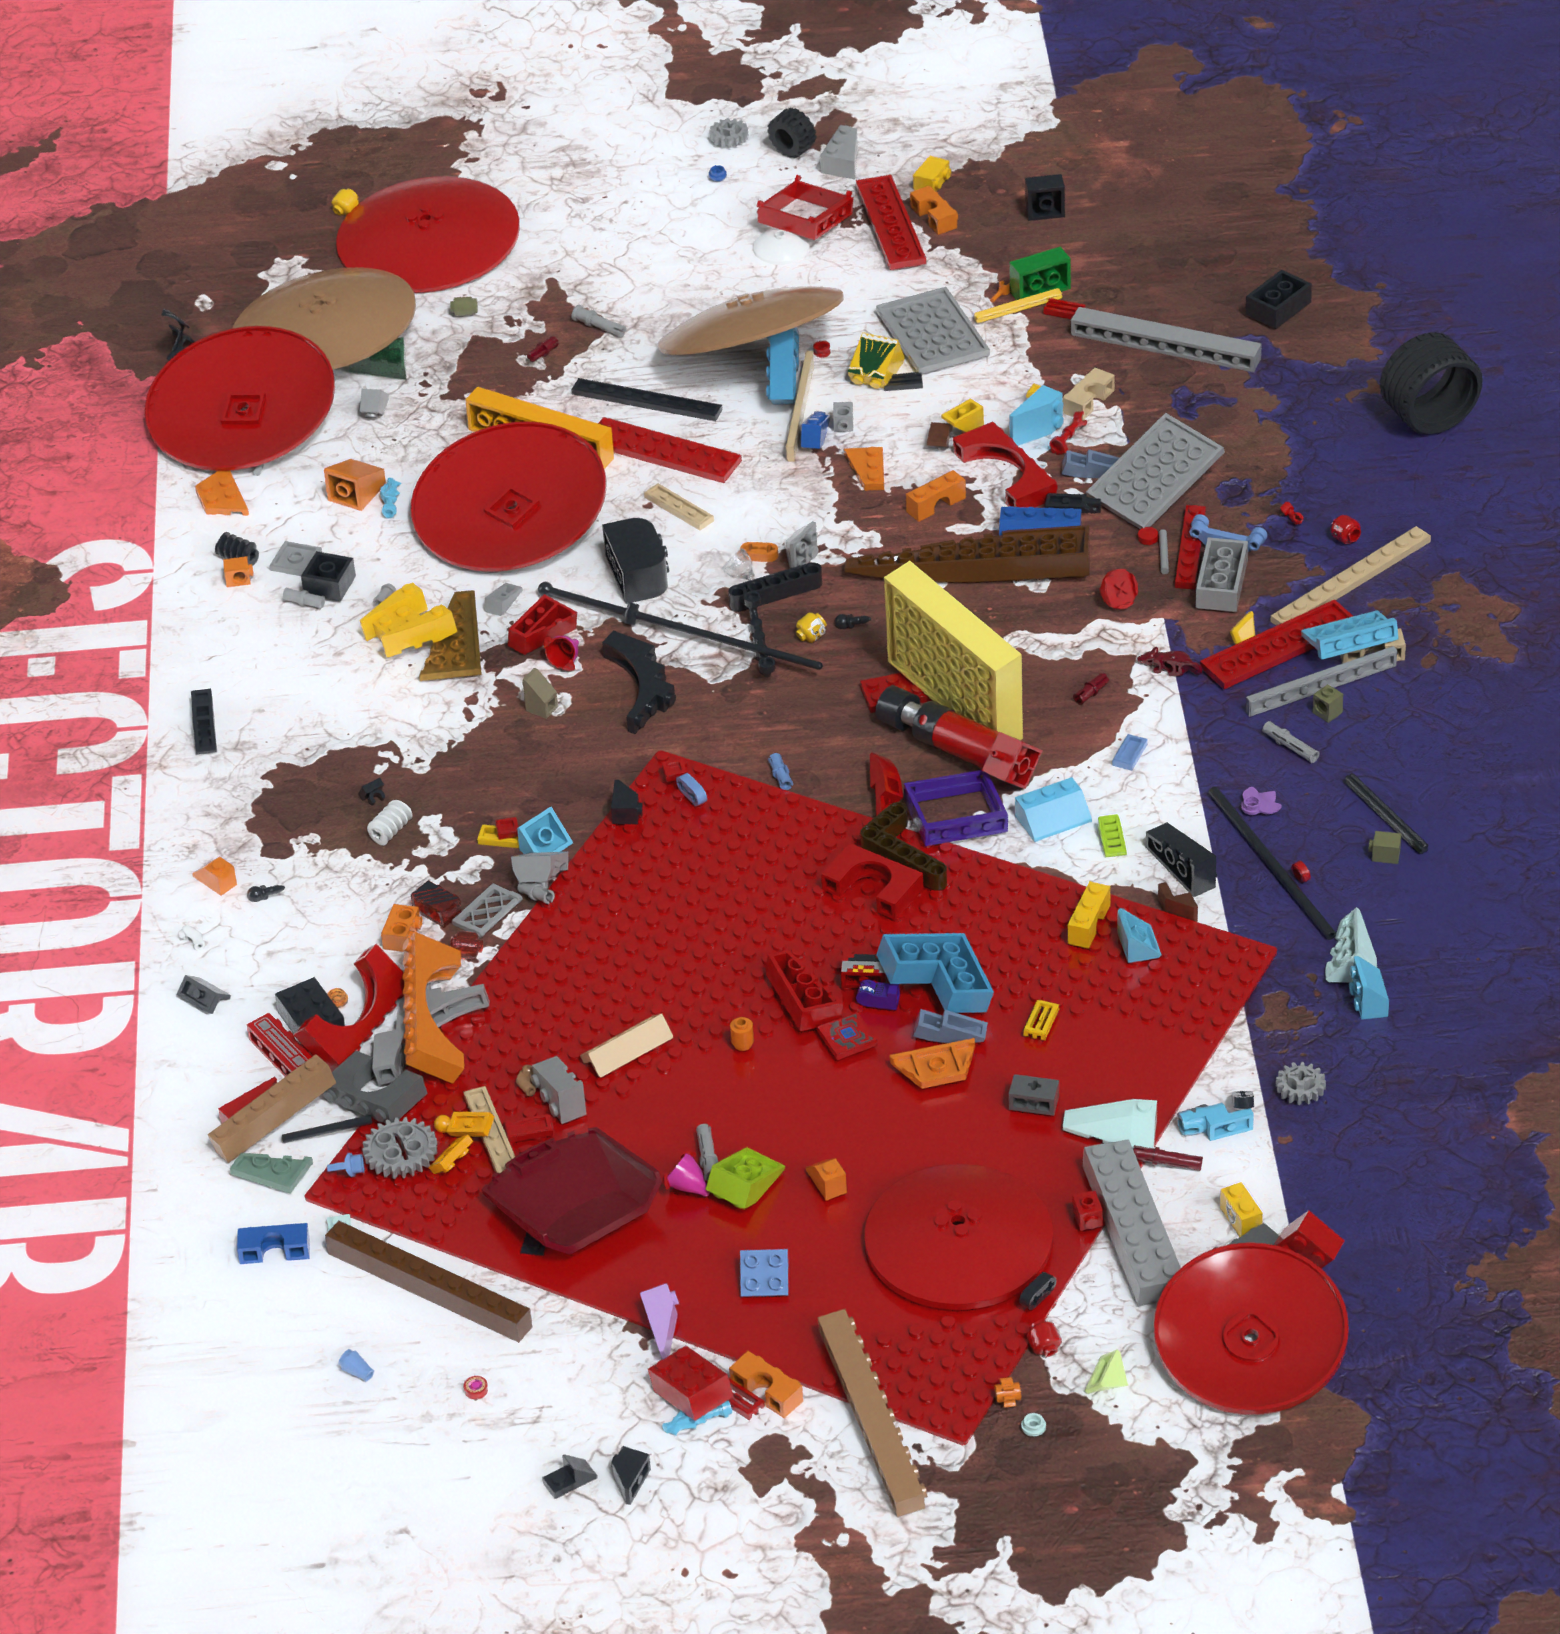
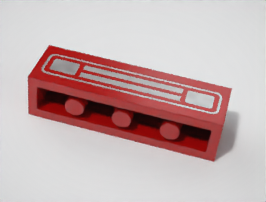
[246,1013,313,1077]

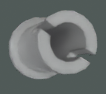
[373,583,396,606]

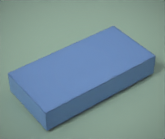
[1112,734,1148,771]

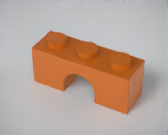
[910,186,958,235]
[906,470,966,522]
[729,1351,803,1418]

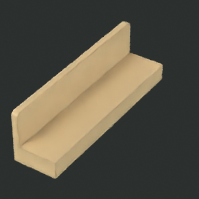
[580,1013,673,1077]

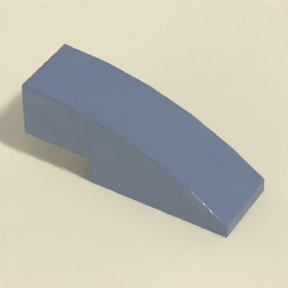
[1062,449,1119,478]
[913,1009,988,1043]

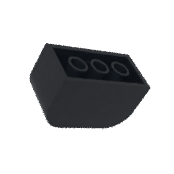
[602,518,669,604]

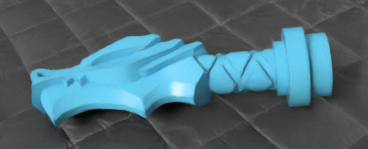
[380,477,401,518]
[662,1400,733,1436]

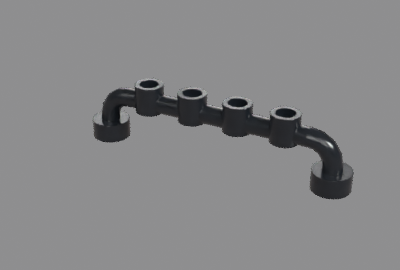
[744,591,775,678]

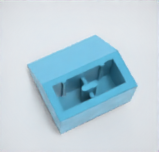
[1349,956,1389,1020]

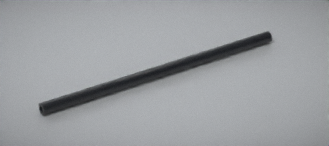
[1209,786,1336,940]

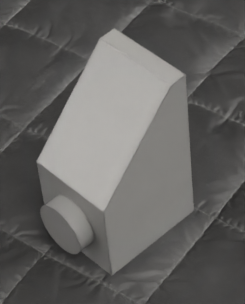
[360,388,389,418]

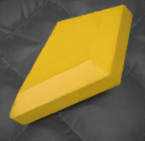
[1230,611,1255,645]

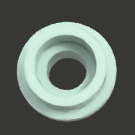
[1022,1413,1046,1436]

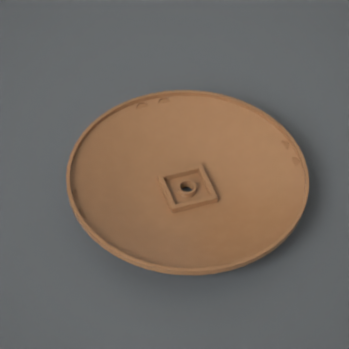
[232,267,416,370]
[658,286,844,355]

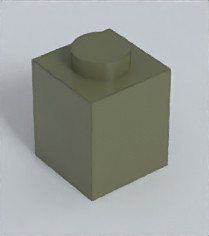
[1369,831,1401,864]

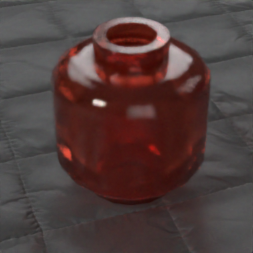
[450,931,483,960]

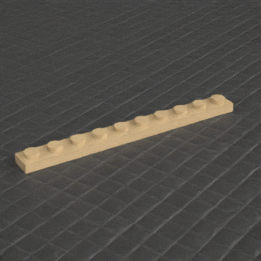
[1271,526,1431,626]

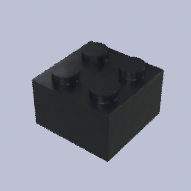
[1025,174,1065,221]
[301,551,356,601]

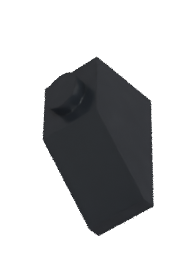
[611,780,643,824]
[611,1446,651,1505]

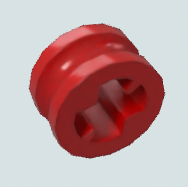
[813,341,831,358]

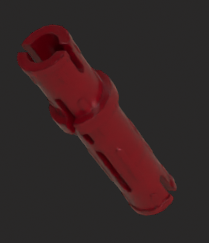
[1133,1145,1203,1171]

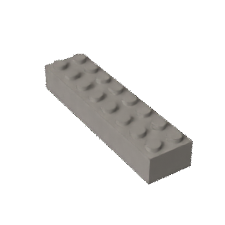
[1082,1139,1181,1306]

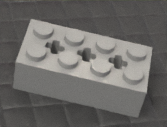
[1196,537,1248,612]

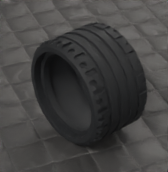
[1380,332,1483,435]

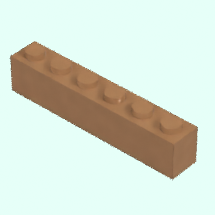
[207,1055,336,1163]

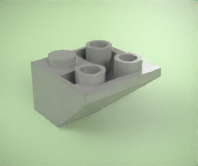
[786,521,818,568]

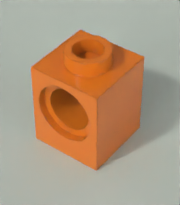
[223,557,254,587]

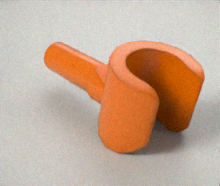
[990,281,1010,303]

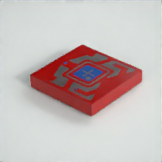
[817,1012,878,1060]

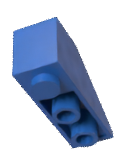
[801,411,831,449]

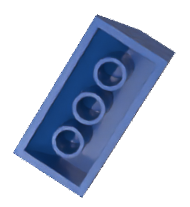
[999,506,1082,535]

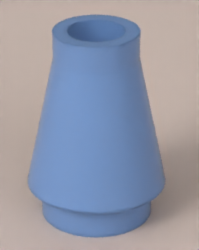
[338,1349,375,1382]

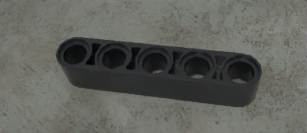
[728,562,822,612]

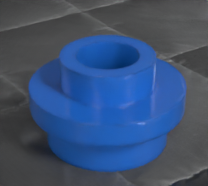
[709,165,727,181]

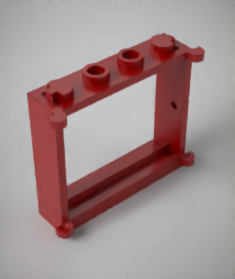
[757,174,854,240]

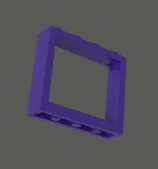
[904,770,1008,846]

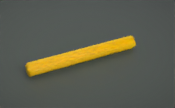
[974,288,1062,323]

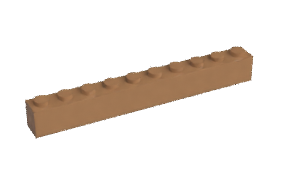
[818,1309,928,1517]

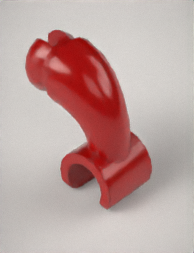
[1280,501,1303,524]

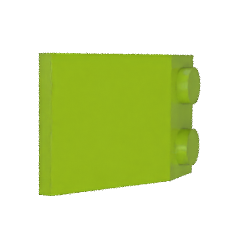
[706,1147,785,1209]

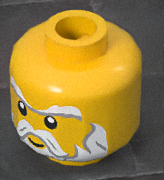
[796,612,827,643]

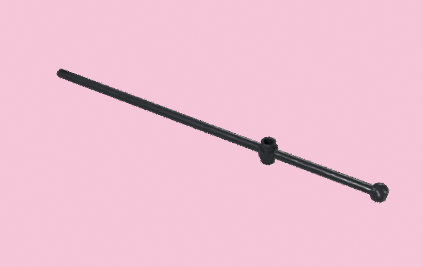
[538,581,823,670]

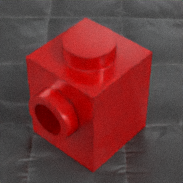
[1073,1190,1103,1231]

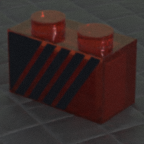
[410,880,462,928]

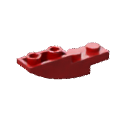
[870,752,903,816]

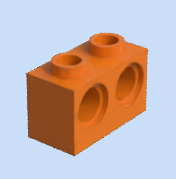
[381,904,423,952]

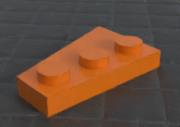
[844,447,884,491]

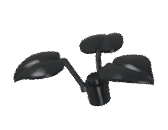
[162,308,195,360]

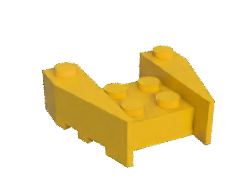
[359,582,457,658]

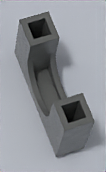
[323,1051,427,1123]

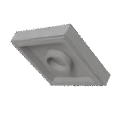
[269,541,322,576]

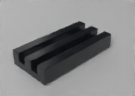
[884,372,923,391]

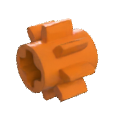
[994,1377,1021,1408]

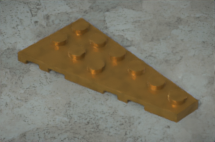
[419,590,482,681]

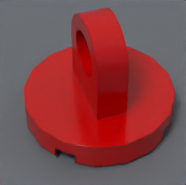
[1099,569,1138,609]

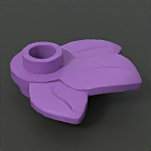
[1241,787,1282,815]

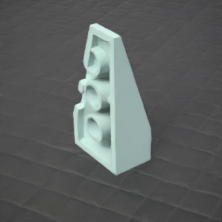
[1325,907,1377,983]

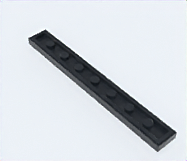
[571,378,722,422]

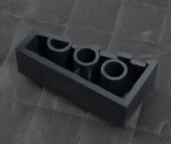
[1146,822,1217,897]

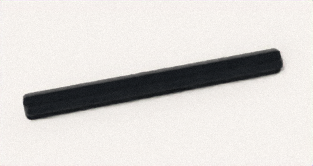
[1345,773,1429,854]

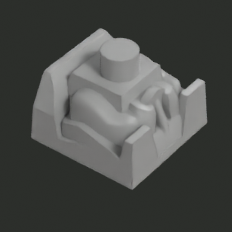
[511,851,568,889]

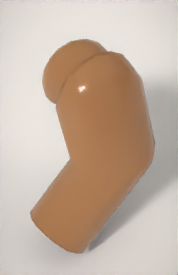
[516,1065,536,1096]

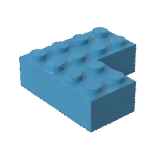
[766,327,799,404]
[876,933,994,1013]

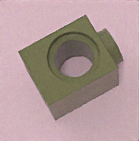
[1313,684,1343,723]

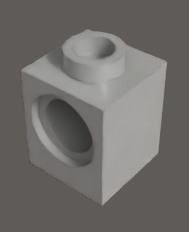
[833,402,853,432]

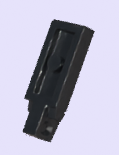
[1045,493,1101,514]

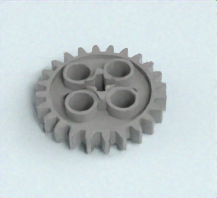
[363,1117,438,1179]

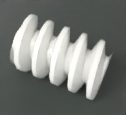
[367,800,412,846]

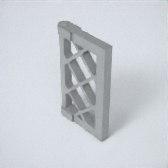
[452,883,523,938]

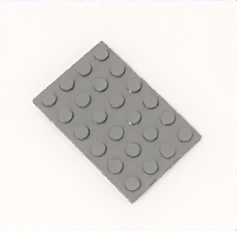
[876,287,990,374]
[1086,413,1225,529]

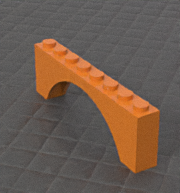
[402,932,464,1083]

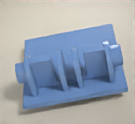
[740,1249,788,1297]

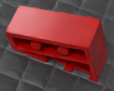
[508,594,578,655]

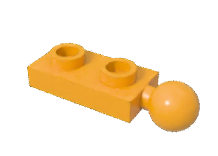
[434,1112,495,1137]

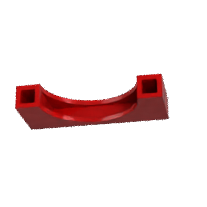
[953,422,1058,508]

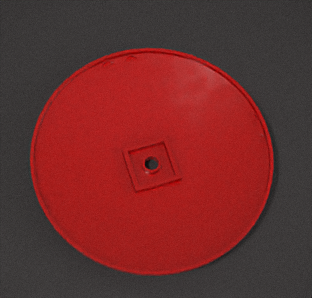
[336,176,520,293]
[145,326,335,471]
[411,421,607,572]

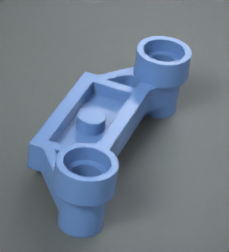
[1189,514,1267,552]

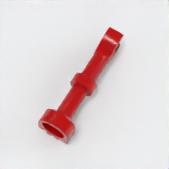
[1049,411,1087,455]

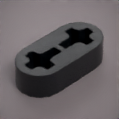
[1232,1091,1254,1109]
[1019,1272,1057,1310]

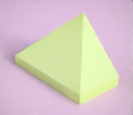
[1085,1349,1128,1394]

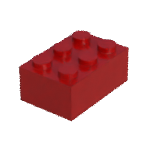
[648,1345,733,1421]

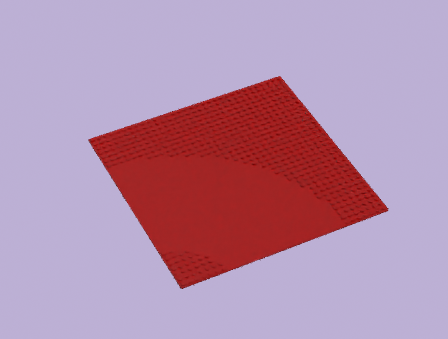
[305,750,1277,1445]

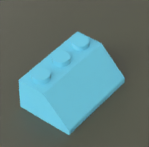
[1015,777,1092,842]

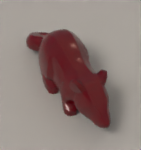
[1137,647,1203,676]

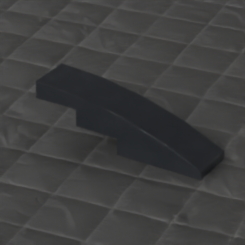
[191,688,217,755]

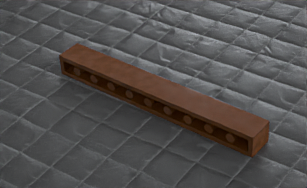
[325,1221,533,1343]

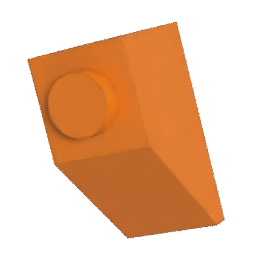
[192,857,237,896]
[806,1159,847,1200]

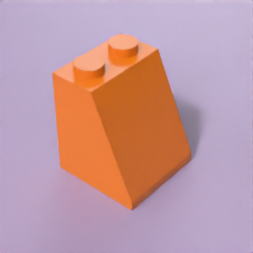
[324,459,386,511]

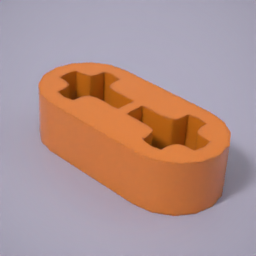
[740,542,779,562]

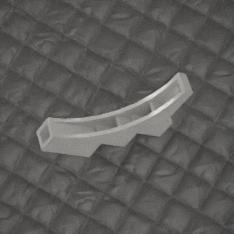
[372,984,489,1085]

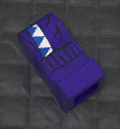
[856,980,900,1010]

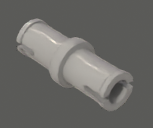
[283,588,325,609]
[518,882,555,904]

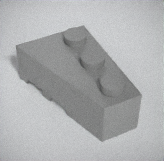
[820,125,858,180]
[531,1056,586,1124]

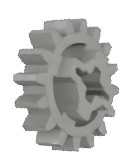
[709,118,749,147]
[1276,1062,1326,1105]

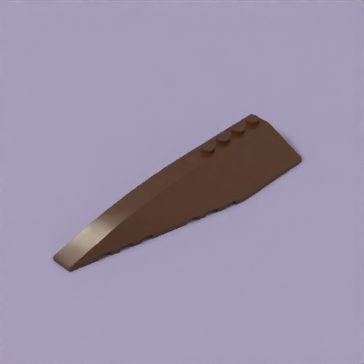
[845,525,1090,582]

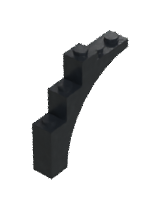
[602,630,676,734]

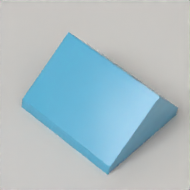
[517,807,573,854]
[1118,908,1162,963]

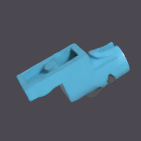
[1177,1103,1254,1141]

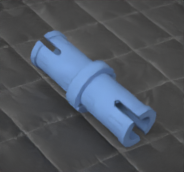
[768,753,793,790]

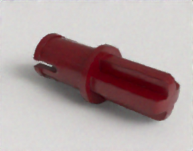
[527,336,559,362]
[1073,673,1109,705]

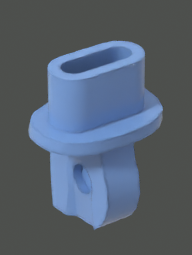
[327,1153,365,1177]

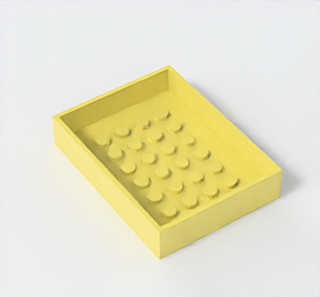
[884,561,1023,740]

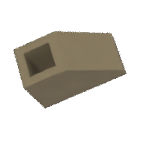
[522,668,558,719]

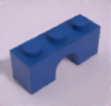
[237,1223,310,1265]

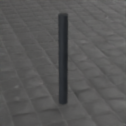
[282,1115,373,1143]

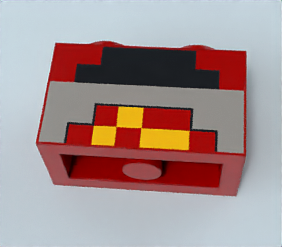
[841,953,887,988]

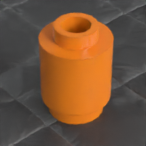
[730,1017,754,1051]

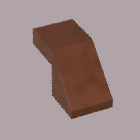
[927,422,953,447]
[1158,882,1198,922]

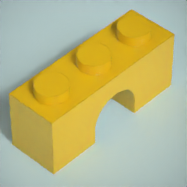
[1068,881,1110,949]

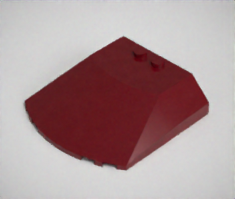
[482,1127,662,1255]

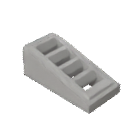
[485,583,523,616]

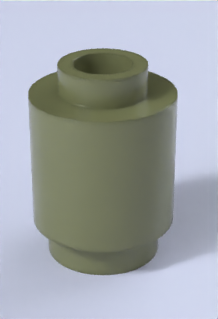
[450,296,478,316]

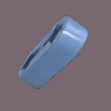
[676,773,707,806]

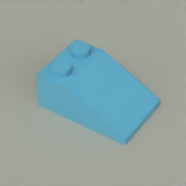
[1009,385,1064,446]

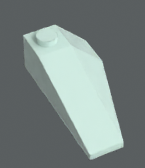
[1063,1099,1157,1148]

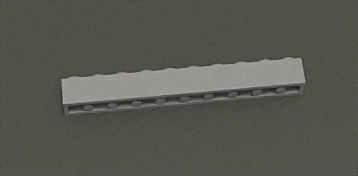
[1071,307,1261,372]

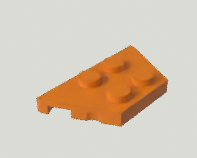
[195,470,249,516]
[890,1038,975,1089]

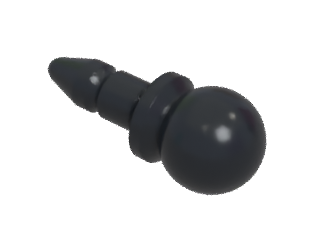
[834,614,871,629]
[247,885,285,902]

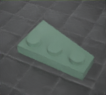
[230,1153,313,1194]

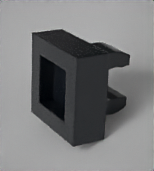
[358,778,385,806]

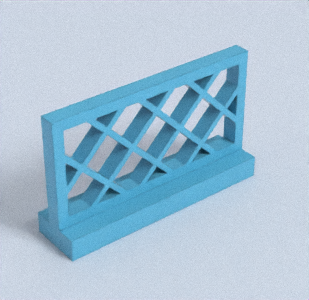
[1301,610,1399,660]

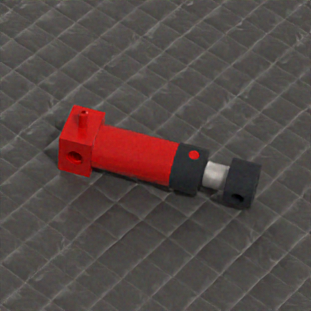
[876,685,1043,789]

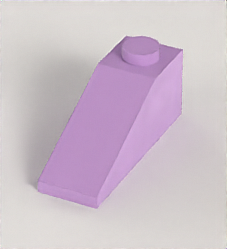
[640,1283,679,1360]

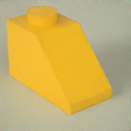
[941,398,984,432]

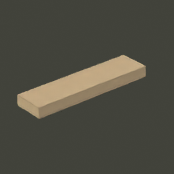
[644,483,714,531]

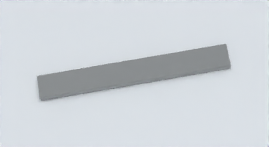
[1246,646,1397,717]

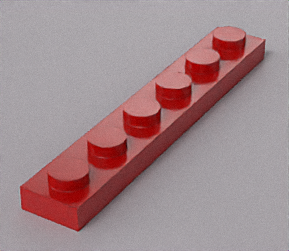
[1175,505,1206,589]

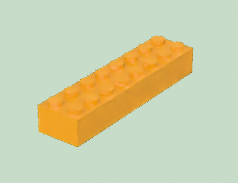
[465,387,614,469]

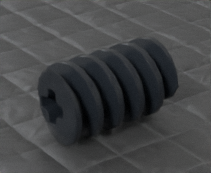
[215,532,259,566]

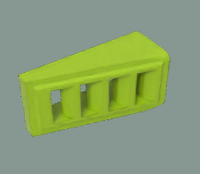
[1098,814,1127,857]

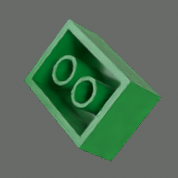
[1009,246,1071,300]

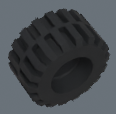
[767,107,817,158]

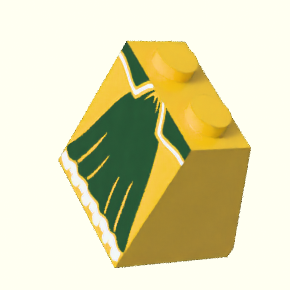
[848,332,905,389]

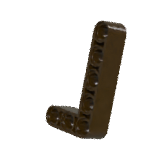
[860,802,947,891]

